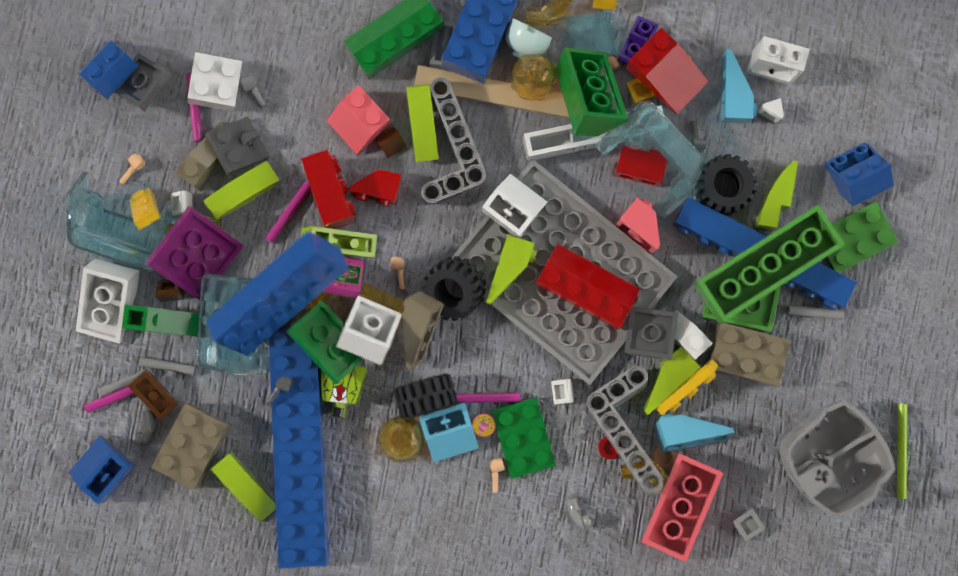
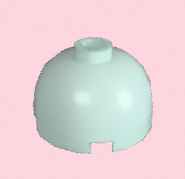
[505,18,552,60]

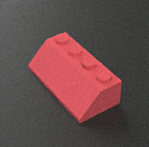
[641,453,723,562]

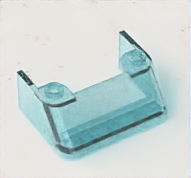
[594,101,705,219]
[66,171,173,272]
[197,273,266,375]

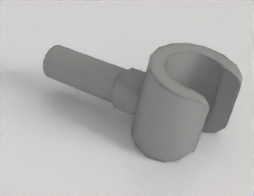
[241,77,265,107]

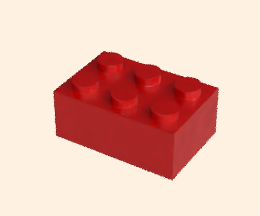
[301,149,357,229]

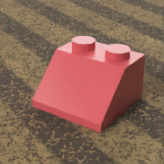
[327,85,392,155]
[615,198,660,254]

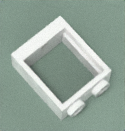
[746,36,810,85]

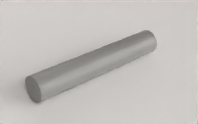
[787,305,844,320]
[139,356,196,375]
[98,368,153,398]

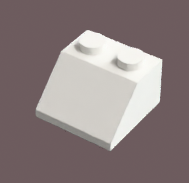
[336,296,402,365]

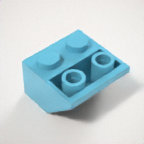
[419,403,479,462]

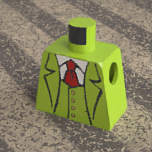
[321,366,368,418]

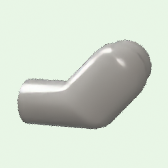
[566,497,593,529]

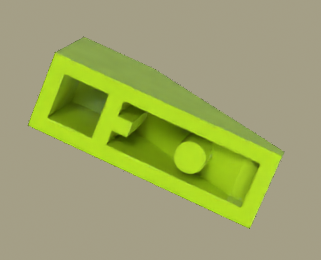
[301,226,377,258]
[486,235,537,305]
[642,346,701,415]

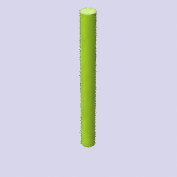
[897,404,907,499]

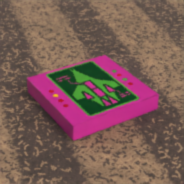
[323,257,364,298]

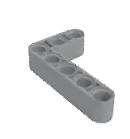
[421,77,486,204]
[587,366,663,496]

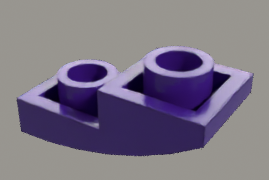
[617,15,659,64]

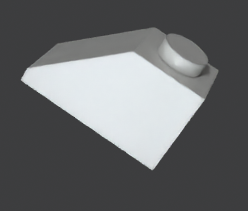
[674,310,713,360]

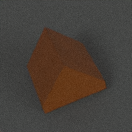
[375,127,407,158]
[155,280,184,302]

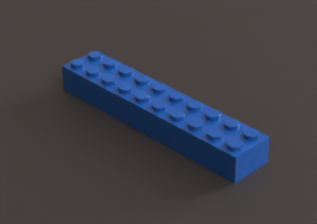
[269,327,329,569]

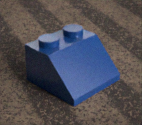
[78,40,139,99]

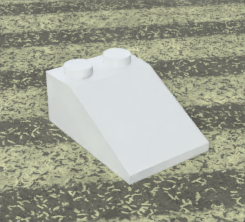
[76,259,140,344]

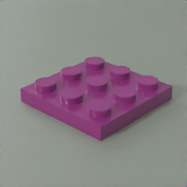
[145,206,244,302]

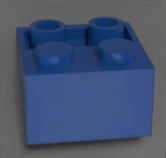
[825,142,894,206]
[69,435,137,504]

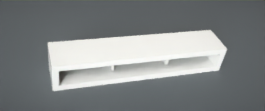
[523,105,667,161]

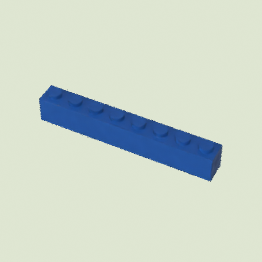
[673,197,857,310]

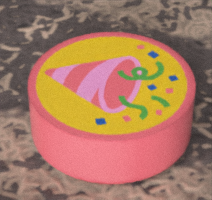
[472,413,496,437]

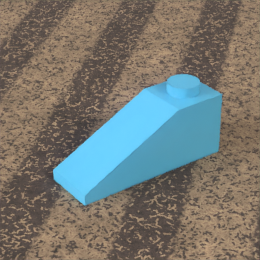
[721,49,757,123]
[654,414,734,453]

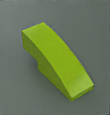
[406,84,439,162]
[203,161,279,221]
[754,161,798,231]
[211,453,276,522]

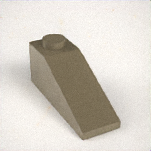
[176,122,226,191]
[402,291,444,370]

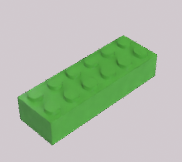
[693,204,845,323]

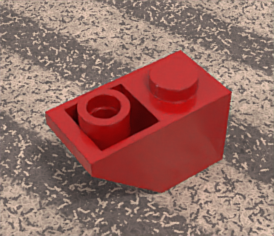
[349,169,402,207]

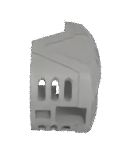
[779,401,895,516]

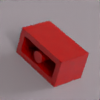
[614,144,668,187]

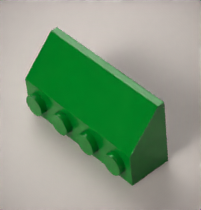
[344,0,445,79]
[555,48,628,137]

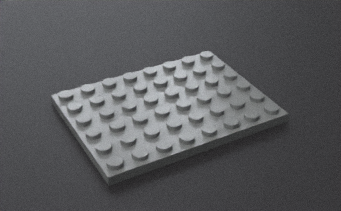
[451,160,678,385]

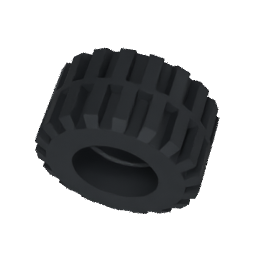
[694,154,758,216]
[421,256,486,321]
[393,373,458,419]

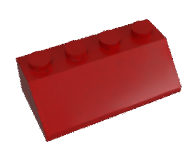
[535,244,640,330]

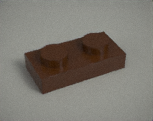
[128,369,179,420]

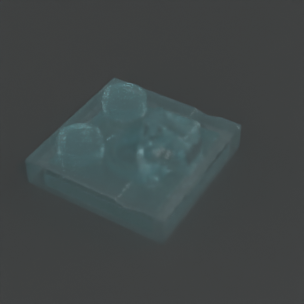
[564,11,617,58]

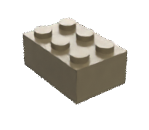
[707,323,790,387]
[151,403,232,490]

